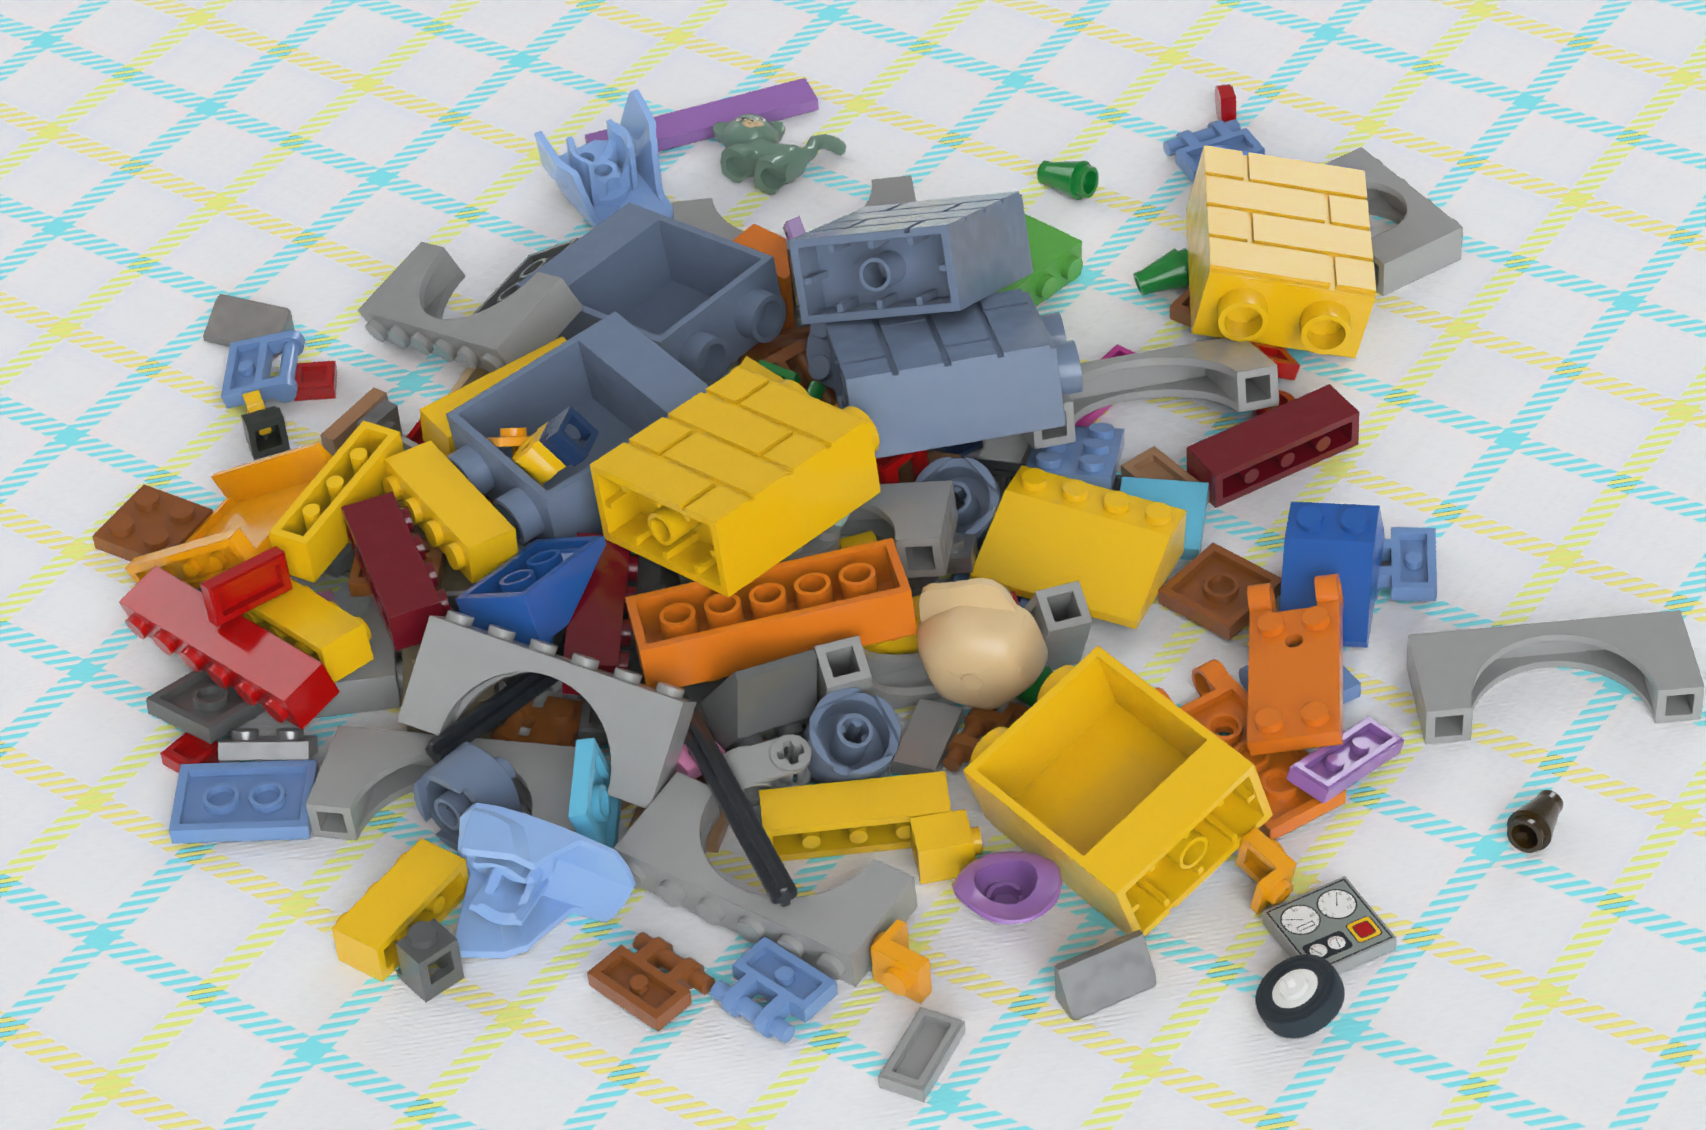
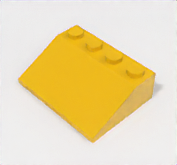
[970,465,1187,629]

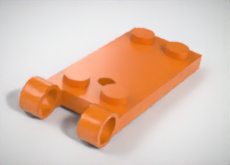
[1247,573,1344,756]
[1155,659,1346,840]

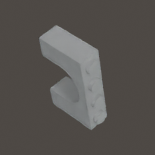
[1325,147,1463,296]

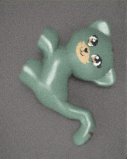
[713,113,847,195]

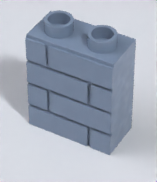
[789,191,1033,325]
[516,202,786,386]
[825,289,1083,458]
[446,311,709,546]

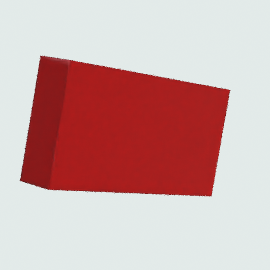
[200,546,293,627]

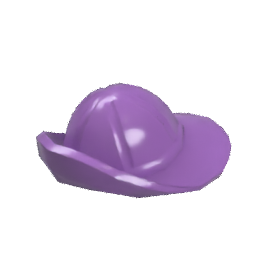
[952,851,1062,924]

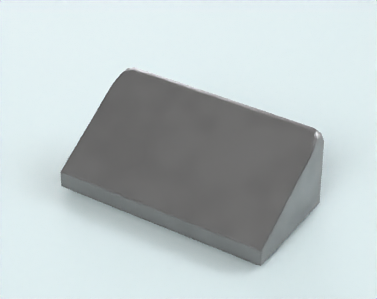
[203,294,295,357]
[1054,930,1156,1021]

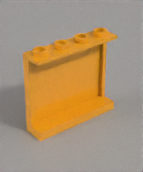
[125,441,332,589]

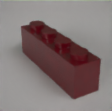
[1186,384,1360,508]
[341,492,451,651]
[562,532,639,695]

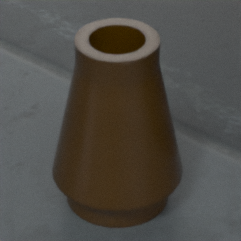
[1507,790,1564,853]

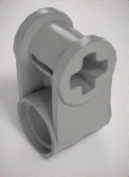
[723,734,812,807]

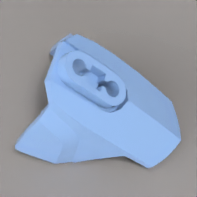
[535,89,674,228]
[455,803,636,958]

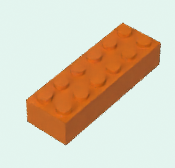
[625,538,917,688]

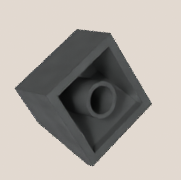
[700,649,817,751]

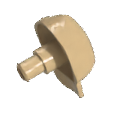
[917,578,1048,710]

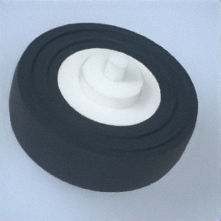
[1255,954,1345,1038]

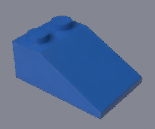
[1279,501,1385,648]
[455,535,606,645]

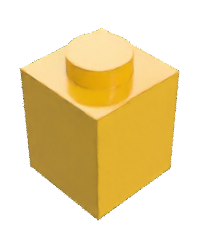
[910,809,983,884]

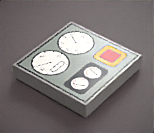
[1262,876,1397,974]

